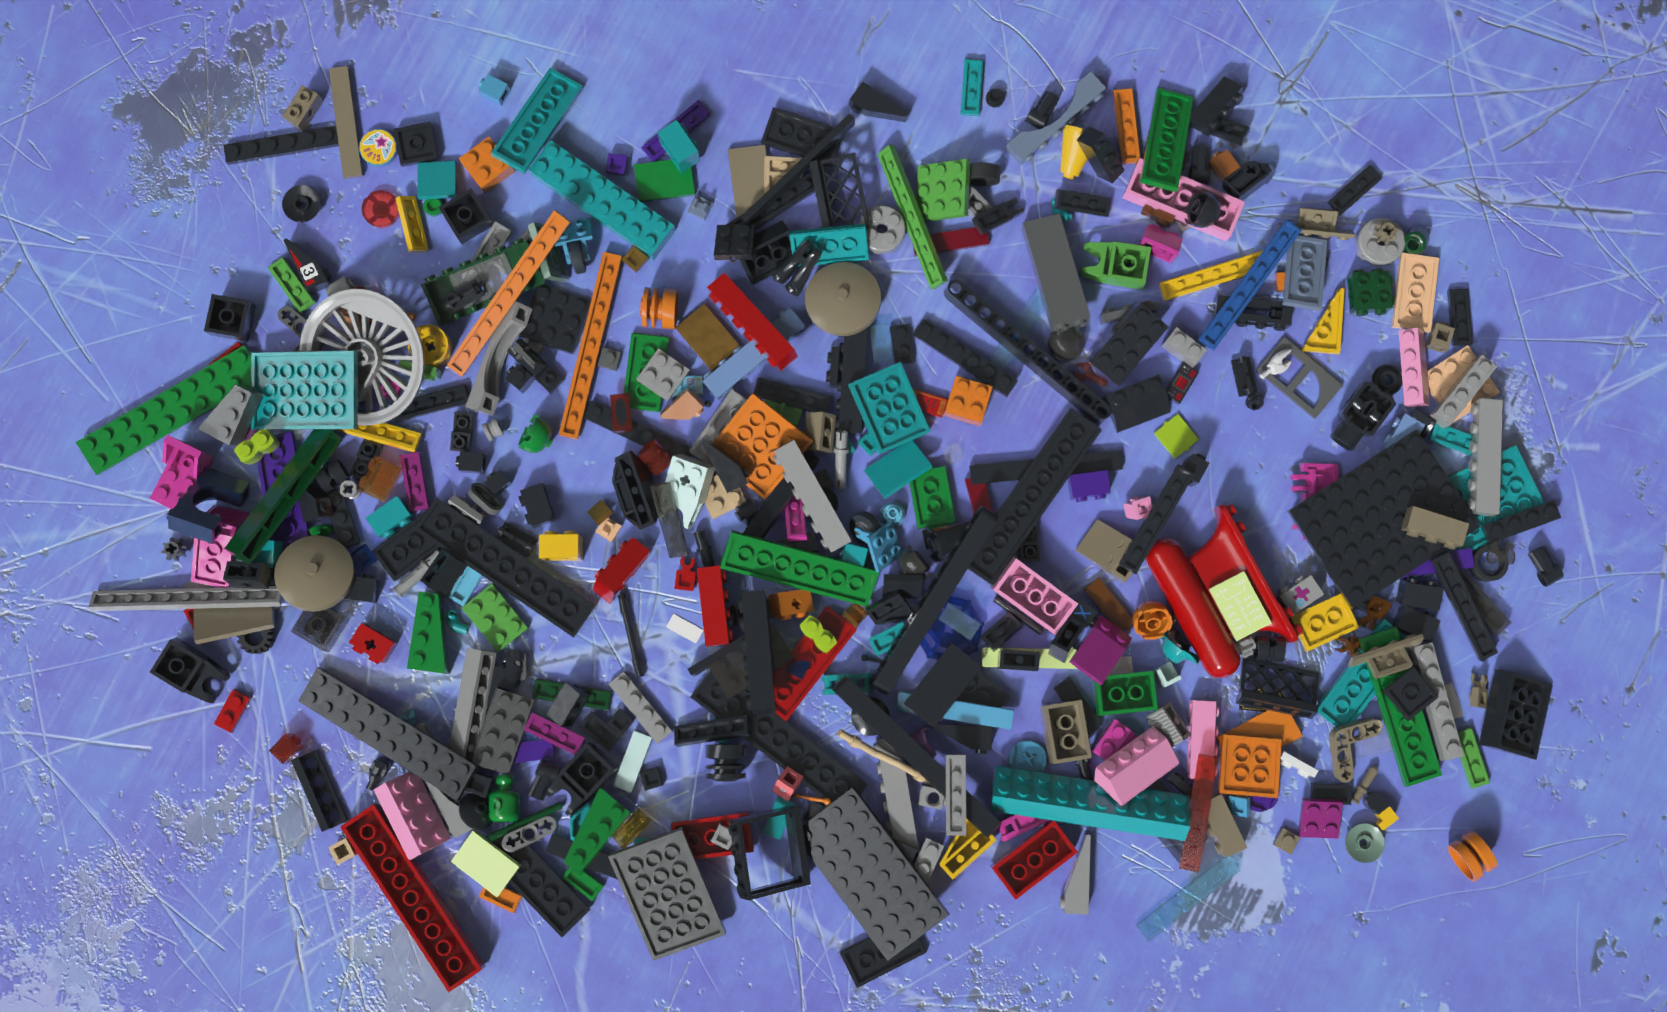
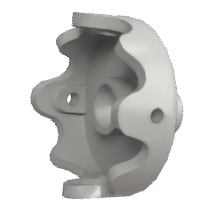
[859,205,906,254]
[1355,218,1405,266]

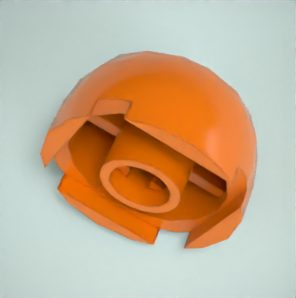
[1132,600,1173,640]

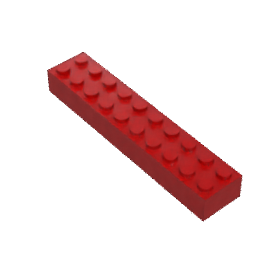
[340,803,486,993]

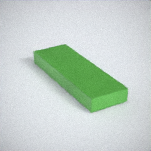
[267,257,316,314]
[1457,727,1490,789]

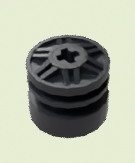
[705,744,746,782]

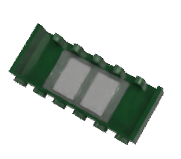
[421,238,547,327]

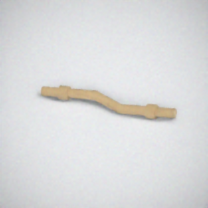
[837,729,933,787]

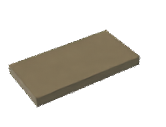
[728,145,775,220]
[194,607,275,644]

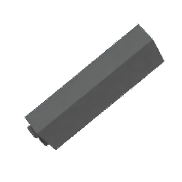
[1022,214,1090,332]

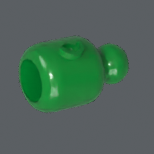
[488,775,521,822]

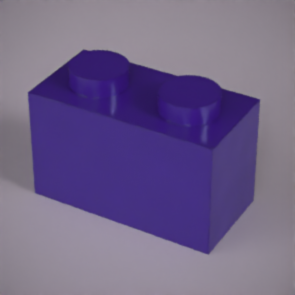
[1067,470,1111,502]

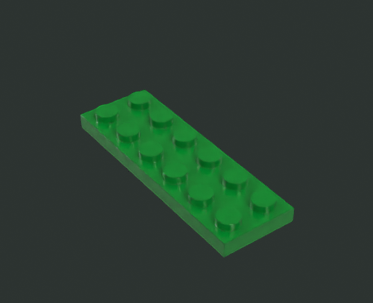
[1139,88,1193,192]

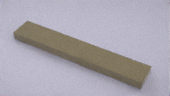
[329,66,363,179]

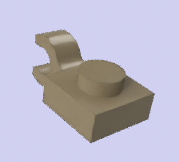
[1469,674,1488,709]

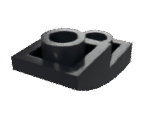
[450,411,475,452]
[349,439,382,483]
[1019,523,1040,562]

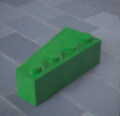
[407,591,450,674]
[564,788,631,875]

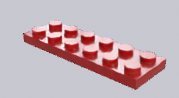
[773,606,857,721]

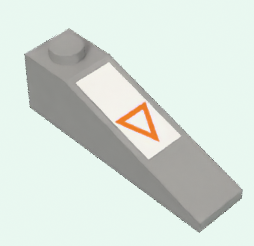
[1059,833,1091,914]

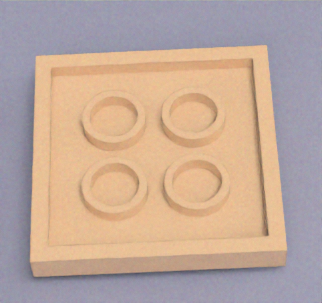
[1427,345,1500,423]

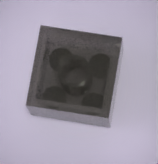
[291,608,350,652]

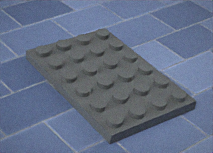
[608,827,726,961]

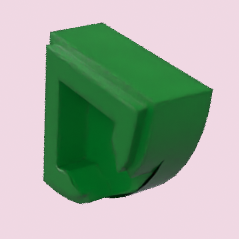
[309,524,335,537]

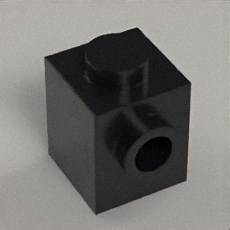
[505,364,535,394]

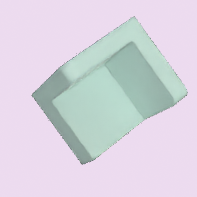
[1152,661,1182,687]

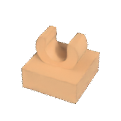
[595,518,622,542]

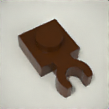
[1141,204,1175,227]
[1359,595,1392,631]
[1335,636,1361,656]

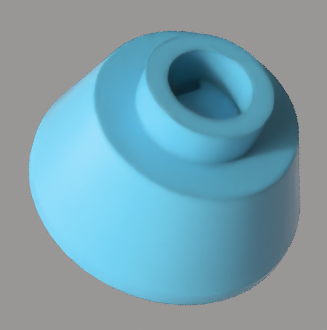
[879,502,905,527]

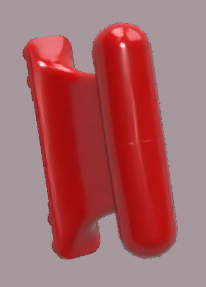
[1145,504,1303,678]

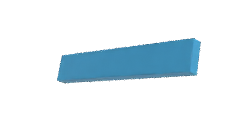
[896,691,1014,730]

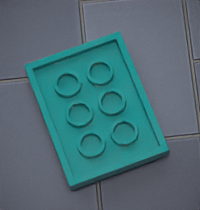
[848,362,931,455]

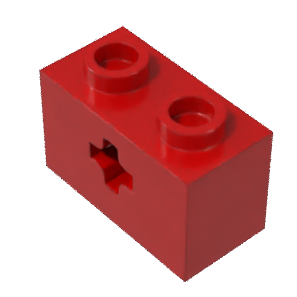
[349,623,398,664]

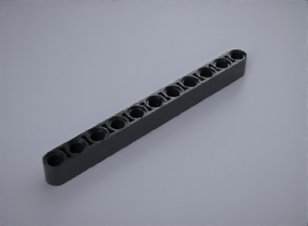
[944,279,1111,423]
[869,506,999,695]
[832,675,1001,838]

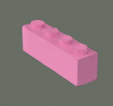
[1399,328,1430,408]
[1186,700,1219,780]

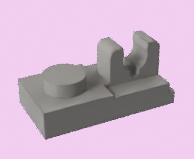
[448,495,487,527]

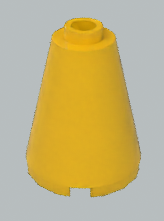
[1060,125,1088,180]

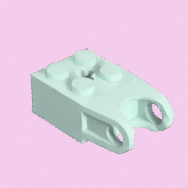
[659,454,715,529]

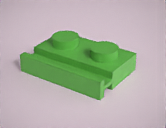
[398,360,442,381]

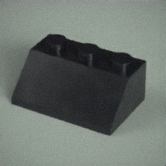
[739,220,792,285]
[1103,374,1170,433]

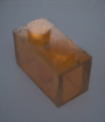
[358,456,402,502]

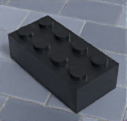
[1086,301,1169,386]

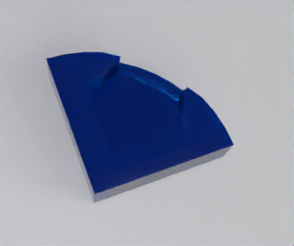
[785,660,811,680]

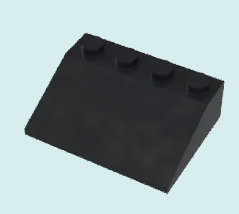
[1479,669,1553,760]

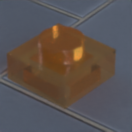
[842,603,868,628]

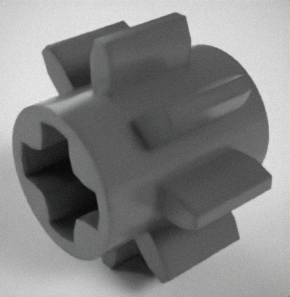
[161,538,188,562]

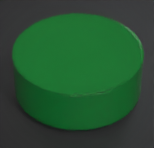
[423,199,443,217]

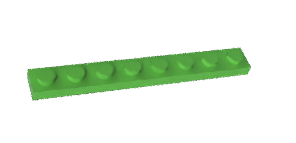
[877,145,948,290]

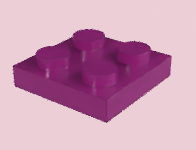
[1298,798,1343,839]

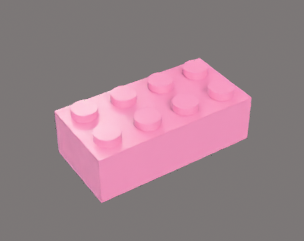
[990,557,1078,635]
[374,771,451,860]

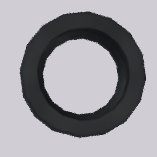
[969,162,1000,186]
[1469,545,1509,582]

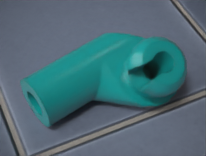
[1052,196,1072,222]
[445,609,469,635]

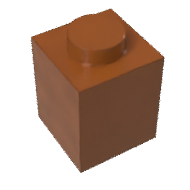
[1209,149,1240,183]

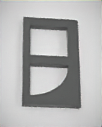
[1256,336,1343,419]

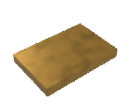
[676,304,740,370]

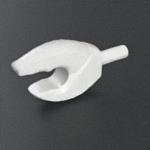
[1260,349,1291,379]

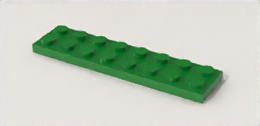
[720,530,879,607]
[1358,627,1442,787]

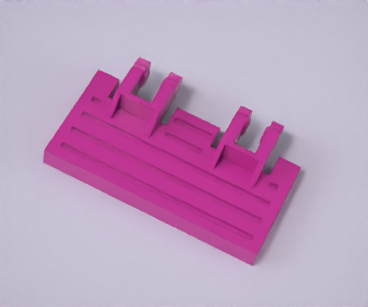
[1290,463,1339,540]

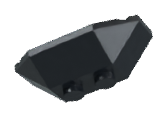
[612,450,661,530]

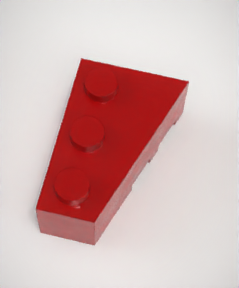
[592,537,650,604]

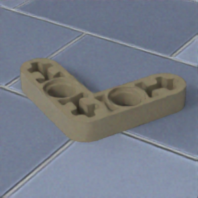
[1329,717,1383,783]

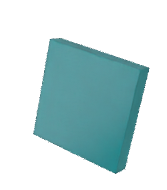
[417,161,457,200]

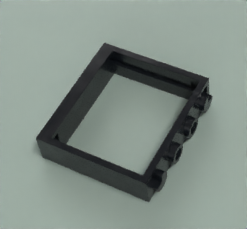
[728,805,811,900]

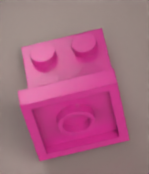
[149,435,214,509]
[191,505,250,588]

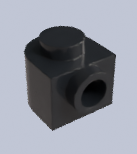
[734,499,758,526]

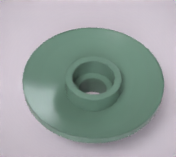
[1345,823,1385,863]

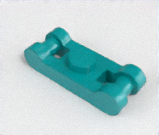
[822,673,873,695]

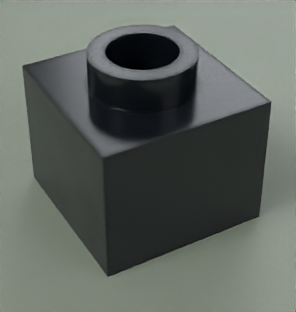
[485,470,512,496]

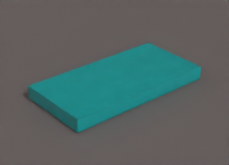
[789,223,869,267]

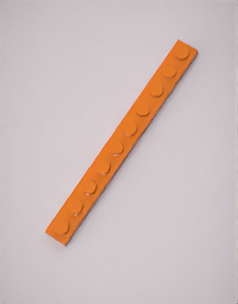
[446,210,571,377]
[559,252,622,440]

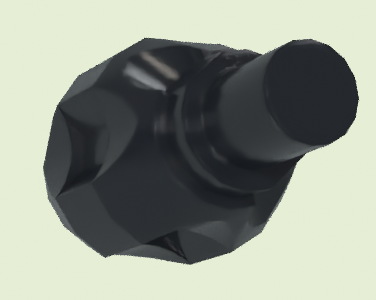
[366,756,390,791]

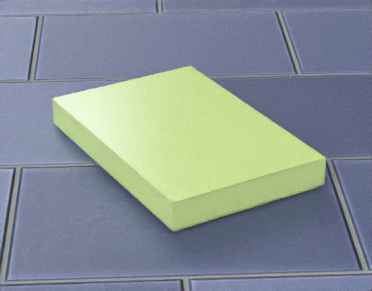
[451,830,521,897]

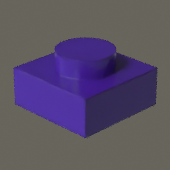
[606,153,628,176]

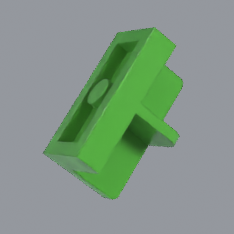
[765,400,803,428]

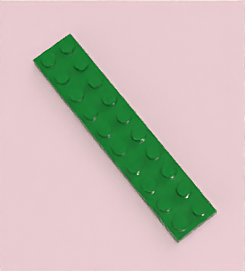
[76,345,251,475]

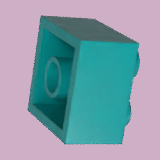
[657,120,700,174]

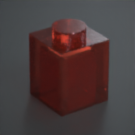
[269,733,304,764]

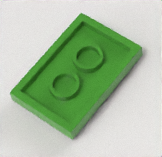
[462,584,529,653]

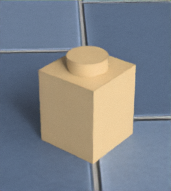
[328,838,358,865]

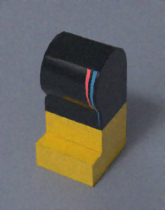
[1362,792,1399,830]

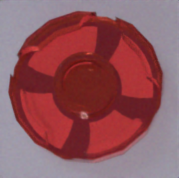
[361,190,399,228]

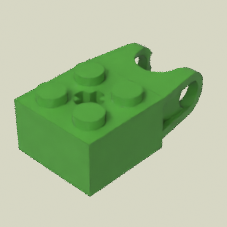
[1079,241,1151,290]

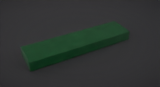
[532,679,612,711]

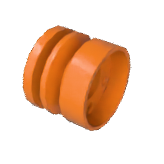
[640,287,678,329]

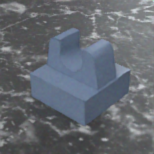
[687,195,713,221]

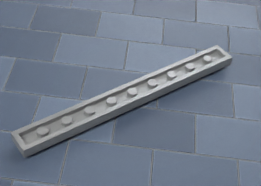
[88,586,283,611]

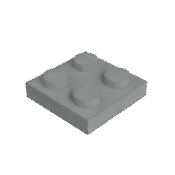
[636,348,690,402]

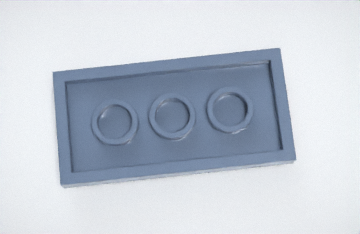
[1282,235,1327,311]

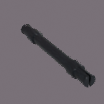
[617,594,644,678]

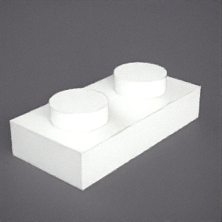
[1280,751,1318,778]

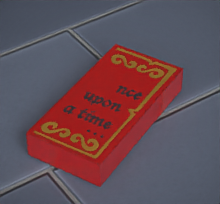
[912,388,947,418]

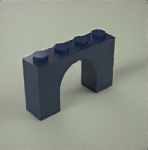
[166,467,250,544]

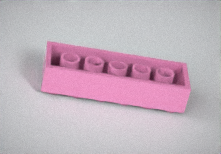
[1122,158,1245,241]

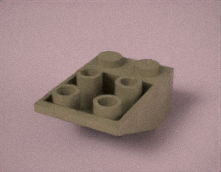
[1075,519,1132,584]

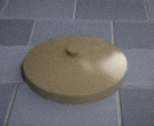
[805,262,881,336]
[274,535,355,612]

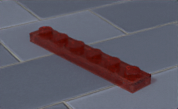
[1179,753,1218,872]

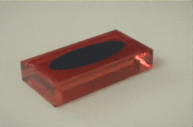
[610,393,633,433]

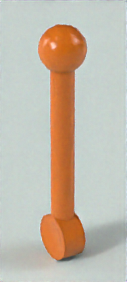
[793,794,831,805]

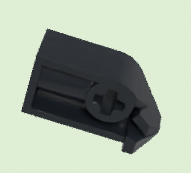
[1222,161,1276,201]

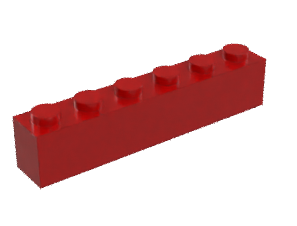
[707,273,798,371]

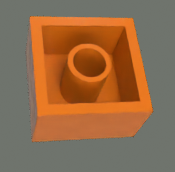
[458,136,515,194]
[943,376,992,426]

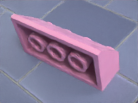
[1094,726,1179,806]

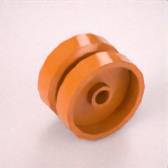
[1447,831,1498,882]

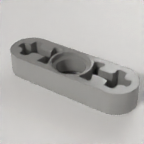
[502,816,556,852]

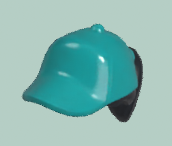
[1161,614,1200,665]

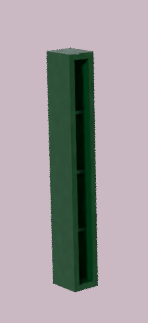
[224,429,342,565]

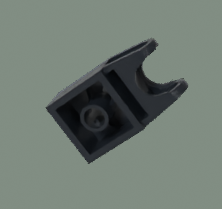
[150,637,231,703]
[546,742,619,816]

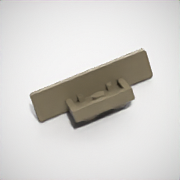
[1277,207,1356,240]
[1348,634,1424,679]

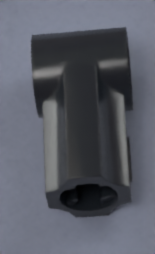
[1025,91,1059,129]
[1189,145,1211,184]
[1527,546,1564,587]
[528,759,560,801]

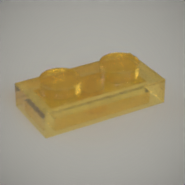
[613,808,651,849]

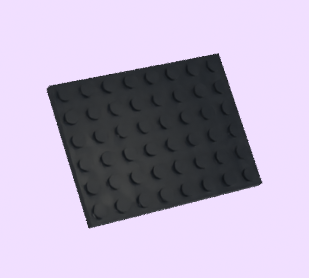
[1287,430,1480,609]

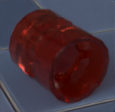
[637,439,672,476]

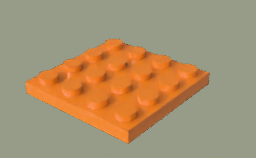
[705,393,813,500]

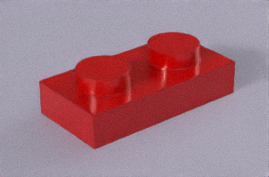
[214,689,252,733]

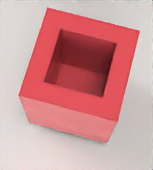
[772,766,803,801]

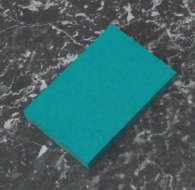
[864,440,932,499]

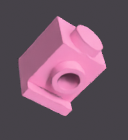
[1123,496,1152,520]

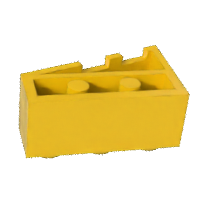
[939,818,997,880]

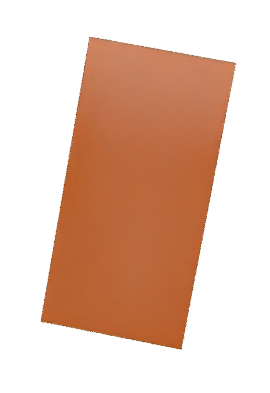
[1215,710,1303,747]

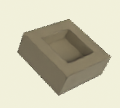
[1272,828,1300,855]

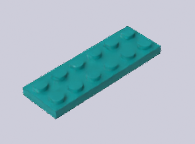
[491,68,583,174]
[1317,619,1409,727]

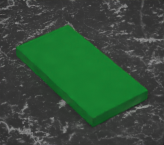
[623,333,670,413]

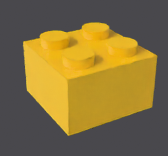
[539,531,583,561]

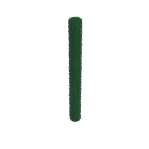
[487,801,563,842]

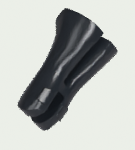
[771,239,822,297]

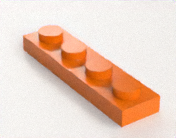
[1112,88,1140,165]

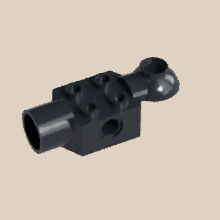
[1330,364,1403,451]

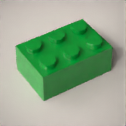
[1092,671,1158,716]

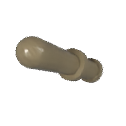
[1351,765,1378,805]

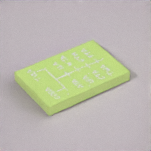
[1209,571,1271,641]

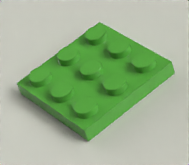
[916,159,970,222]

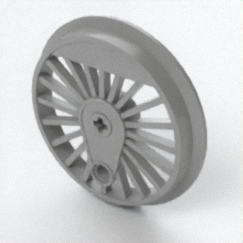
[299,289,425,425]

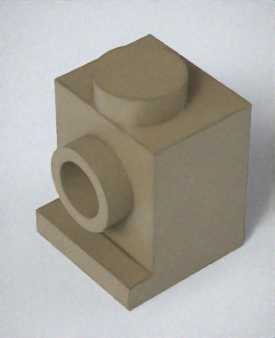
[1425,322,1455,353]

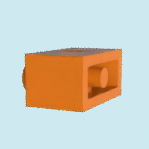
[768,590,814,621]

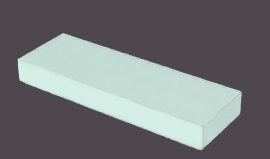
[613,731,652,793]

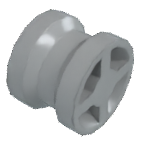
[482,418,504,441]

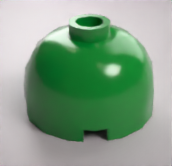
[518,414,554,453]

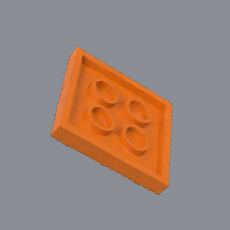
[1218,734,1282,798]

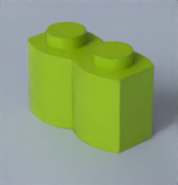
[234,429,280,465]
[800,615,837,653]

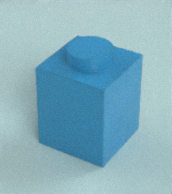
[479,74,510,106]

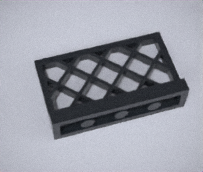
[810,152,870,229]
[1236,657,1319,719]

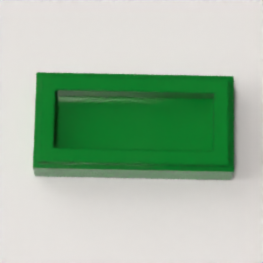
[562,867,605,902]

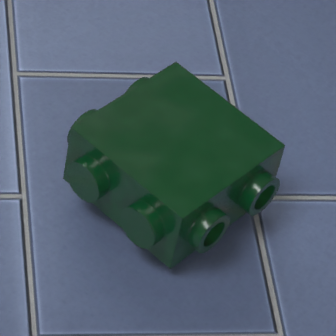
[1347,268,1395,316]

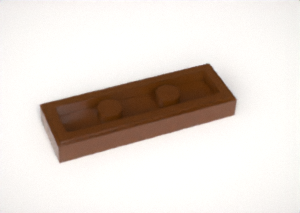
[1083,577,1133,632]

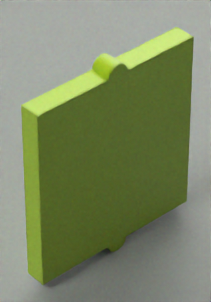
[1153,414,1199,459]

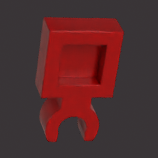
[674,557,696,592]

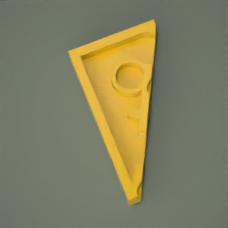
[1302,288,1344,355]

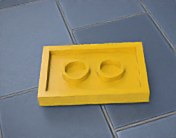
[1290,593,1359,652]

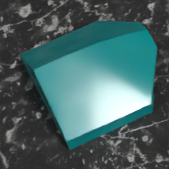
[570,802,592,841]

